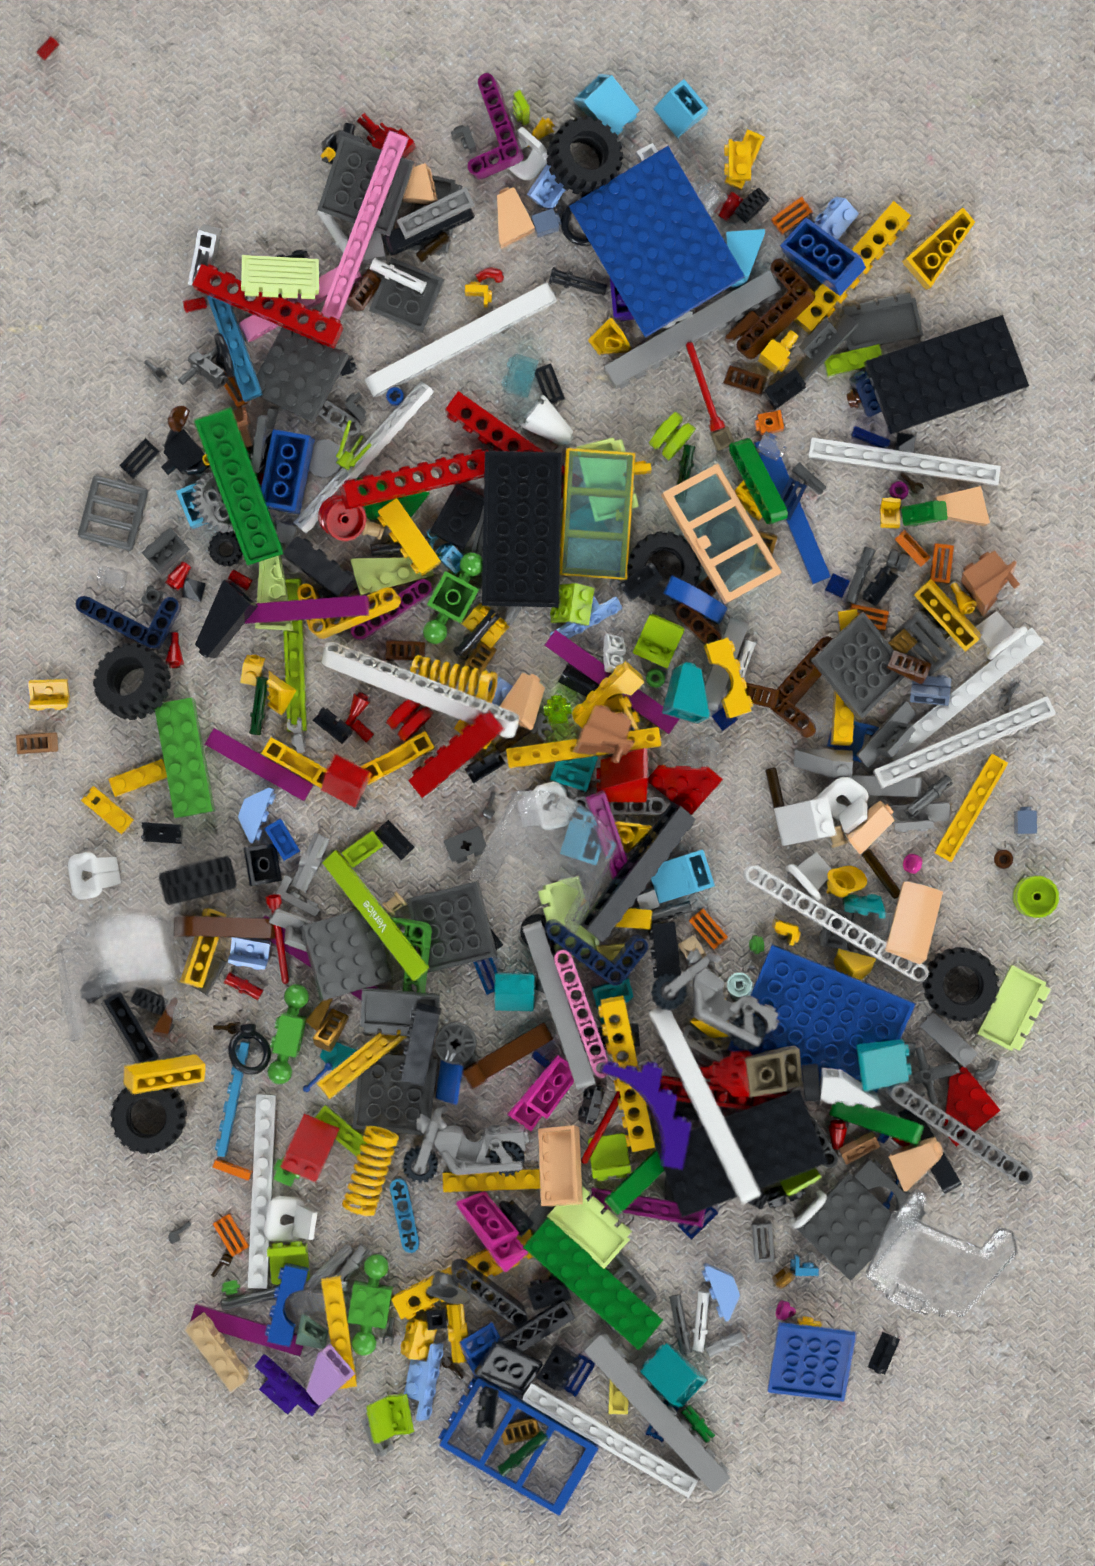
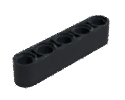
[382,208,475,256]
[898,1103,962,1194]
[451,1259,528,1326]

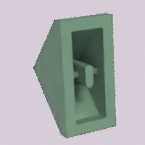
[296,1314,328,1349]

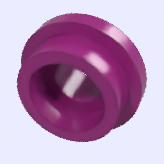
[889,481,909,500]

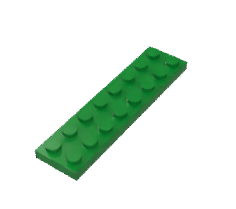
[194,407,283,566]
[523,1217,663,1350]

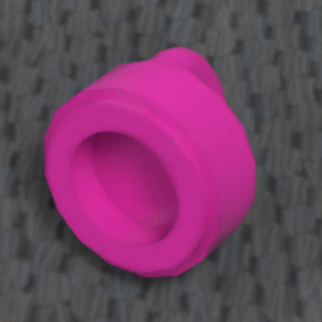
[903,853,923,874]
[775,1300,796,1321]

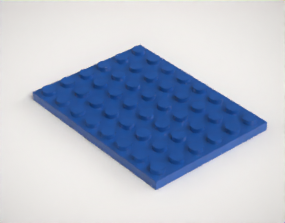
[569,146,745,338]
[727,944,915,1105]

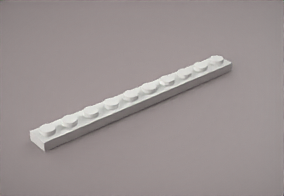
[293,381,434,533]
[808,437,1001,486]
[890,628,1044,761]
[873,696,1056,789]
[248,1094,276,1289]
[522,1382,698,1498]

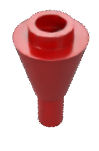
[165,632,184,668]
[345,692,371,726]

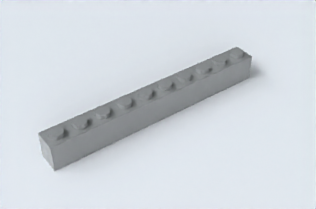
[604,270,781,389]
[582,1332,731,1494]

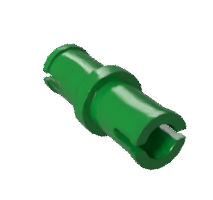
[681,1405,715,1443]

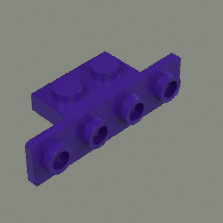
[255,1354,322,1416]

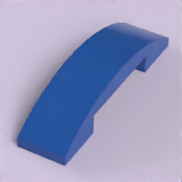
[664,576,728,625]

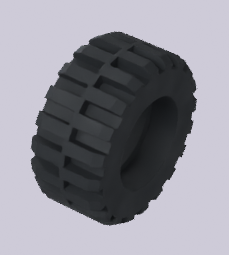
[546,116,623,195]
[627,531,701,606]
[93,643,171,720]
[159,856,237,905]
[922,947,999,1022]
[110,1087,187,1154]

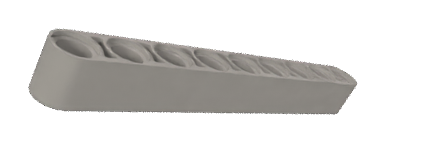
[523,920,596,1090]
[887,1083,1033,1185]

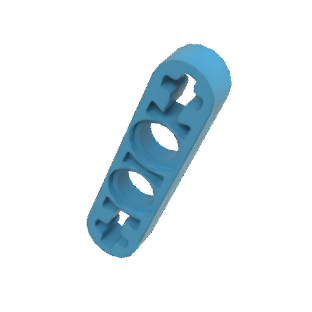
[390,1178,419,1253]

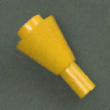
[527,117,555,148]
[950,582,977,614]

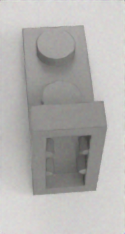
[268,875,321,917]

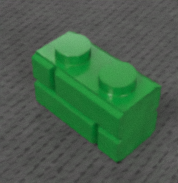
[901,501,948,526]

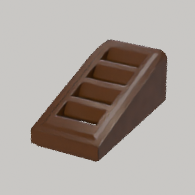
[347,269,382,311]
[724,311,760,344]
[723,365,767,397]
[386,641,425,661]
[887,651,932,684]
[745,683,780,709]
[152,997,178,1038]

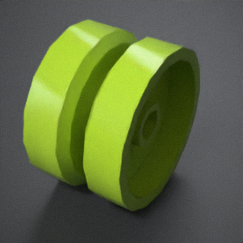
[648,411,696,461]
[1012,876,1059,918]

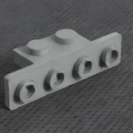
[890,802,950,832]
[269,909,313,952]

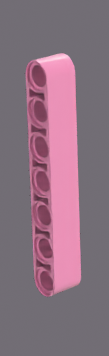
[238,267,362,342]
[554,949,608,1078]

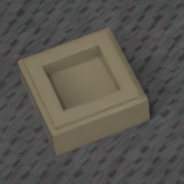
[710,426,735,452]

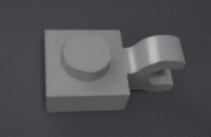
[287,717,306,753]

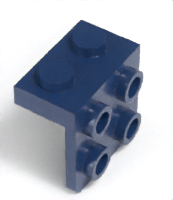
[849,371,882,417]

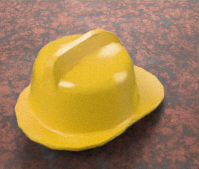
[826,866,867,898]

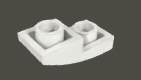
[603,634,626,673]

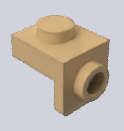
[678,935,707,966]

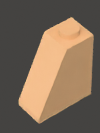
[402,163,438,205]
[497,187,535,249]
[933,486,990,526]
[499,673,545,730]
[846,800,895,854]
[889,1137,943,1192]

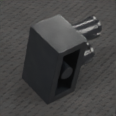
[527,1274,571,1311]
[536,1344,581,1391]

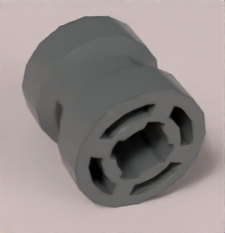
[886,549,910,573]

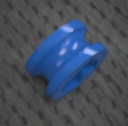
[386,387,404,406]

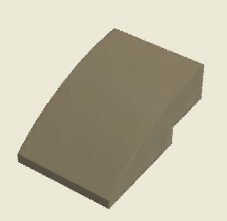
[745,1046,803,1097]

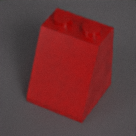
[596,748,648,802]
[321,754,373,808]
[280,1113,340,1182]

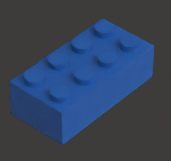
[780,218,866,296]
[261,429,315,515]

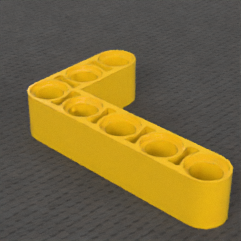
[297,583,401,639]

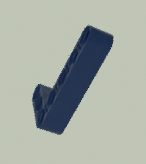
[75,596,181,650]
[545,919,648,986]

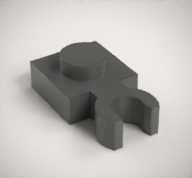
[530,711,554,740]

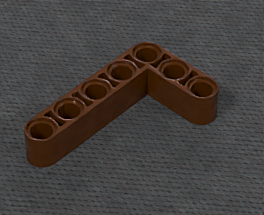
[736,258,815,359]
[675,550,746,645]
[767,636,833,738]
[173,916,275,939]
[462,1022,554,1090]

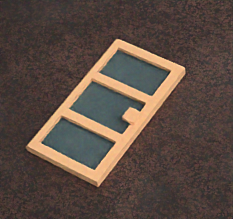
[661,464,782,604]

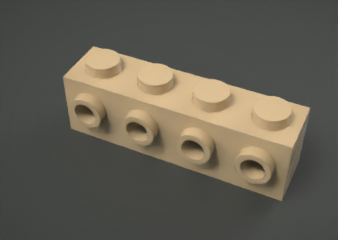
[185,1313,249,1392]

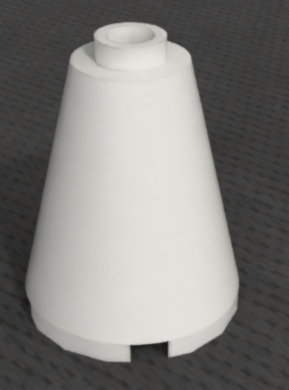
[520,395,574,446]

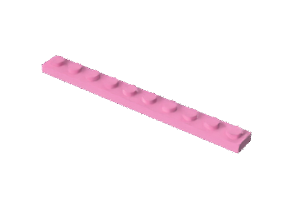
[322,131,408,320]

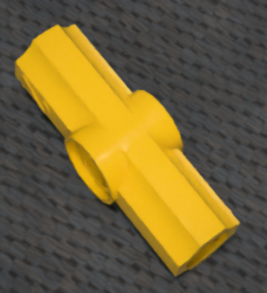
[447,1303,468,1363]

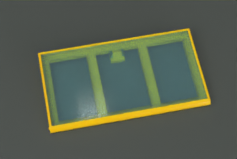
[560,447,636,580]

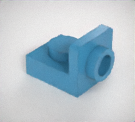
[436,543,464,574]
[790,1254,819,1276]

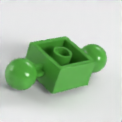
[423,552,483,644]
[268,984,309,1085]
[347,1254,393,1356]

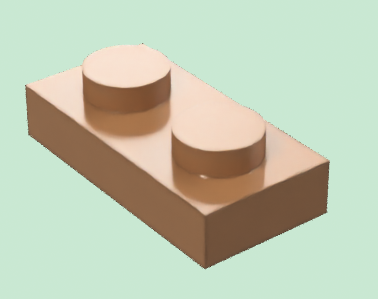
[839,1131,880,1165]

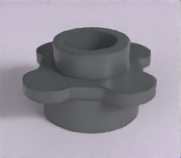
[142,586,164,608]

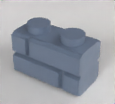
[910,675,952,706]

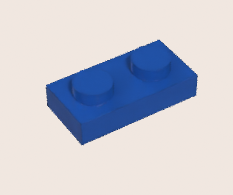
[264,818,301,861]

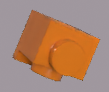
[754,410,784,436]

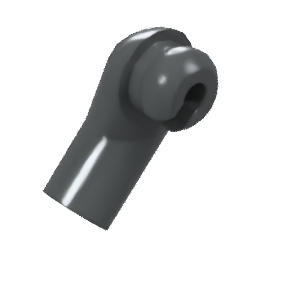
[974,1058,1000,1082]

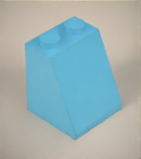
[573,74,640,135]
[724,229,765,288]

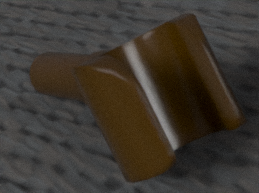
[900,472,924,494]
[213,1021,241,1034]
[211,1254,233,1278]
[441,1356,463,1380]

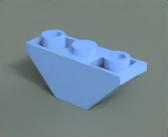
[238,788,276,843]
[702,1263,740,1322]

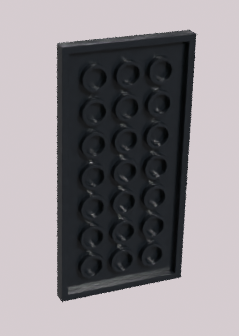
[864,315,1029,435]
[482,451,562,607]
[655,1090,828,1218]

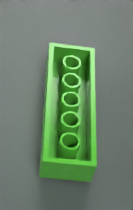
[155,697,215,818]

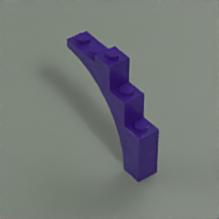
[600,1061,691,1169]

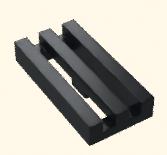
[533,363,565,404]
[119,438,160,479]

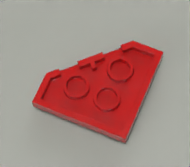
[648,765,723,815]
[943,1066,1001,1147]

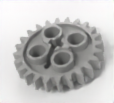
[192,471,234,533]

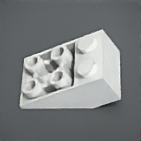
[820,1068,880,1108]

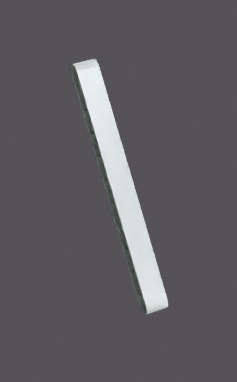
[365,283,557,398]
[322,642,519,737]
[743,866,929,982]
[649,1007,760,1204]

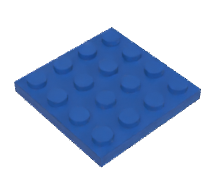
[767,1322,856,1402]

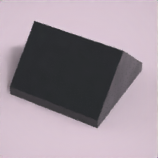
[243,844,282,886]

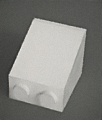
[774,797,836,846]

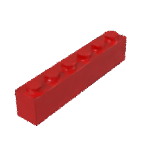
[408,711,505,798]

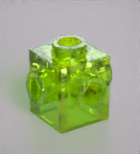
[544,695,572,725]

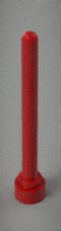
[686,342,725,432]
[266,894,289,984]
[581,1089,631,1164]

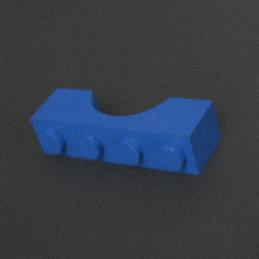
[265,1263,309,1347]

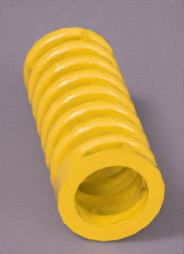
[410,655,498,703]
[342,1126,399,1216]

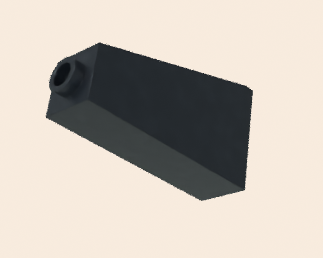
[195,580,258,658]

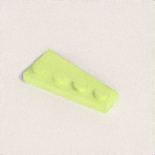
[255,555,293,631]
[350,557,434,596]

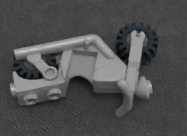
[651,948,779,1050]
[403,1105,529,1183]

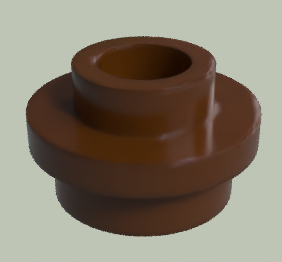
[846,389,861,408]
[994,850,1013,869]

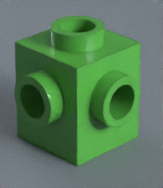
[273,1155,300,1186]

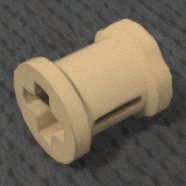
[361,519,384,540]
[830,825,848,848]
[382,891,407,917]

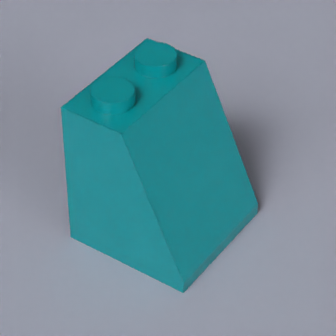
[662,662,710,724]
[495,972,534,1011]
[857,1039,912,1091]
[640,1343,708,1408]

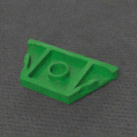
[357,477,430,521]

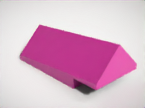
[507,1055,574,1131]
[456,1191,528,1272]

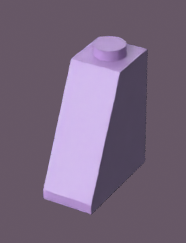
[306,1344,355,1406]

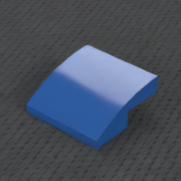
[435,1060,463,1105]
[459,1322,501,1377]

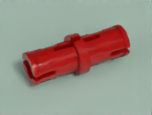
[224,972,264,1001]

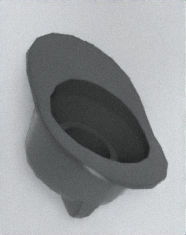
[427,1271,470,1304]

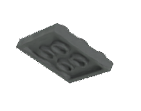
[369,257,444,333]

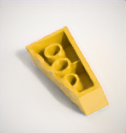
[901,207,975,290]

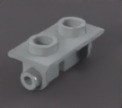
[361,1418,394,1457]

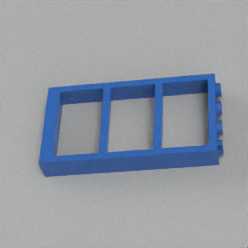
[438,1376,599,1516]

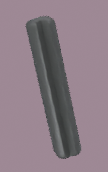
[221,1288,276,1310]

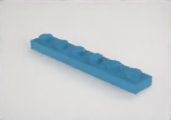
[207,296,263,402]
[215,1041,251,1157]

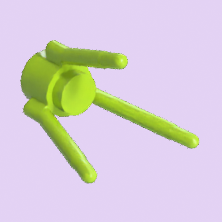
[335,420,372,471]

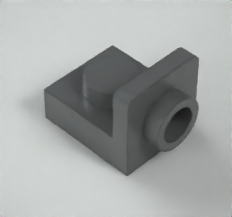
[451,125,477,154]
[345,392,367,424]

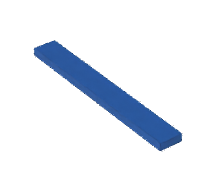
[754,436,831,584]

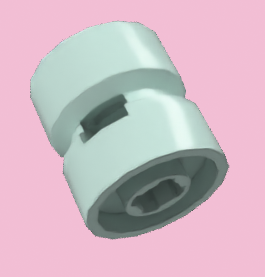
[727,972,753,1001]

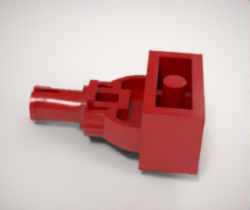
[357,113,416,158]
[699,1051,752,1097]

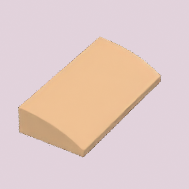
[885,881,943,964]
[538,1125,583,1206]

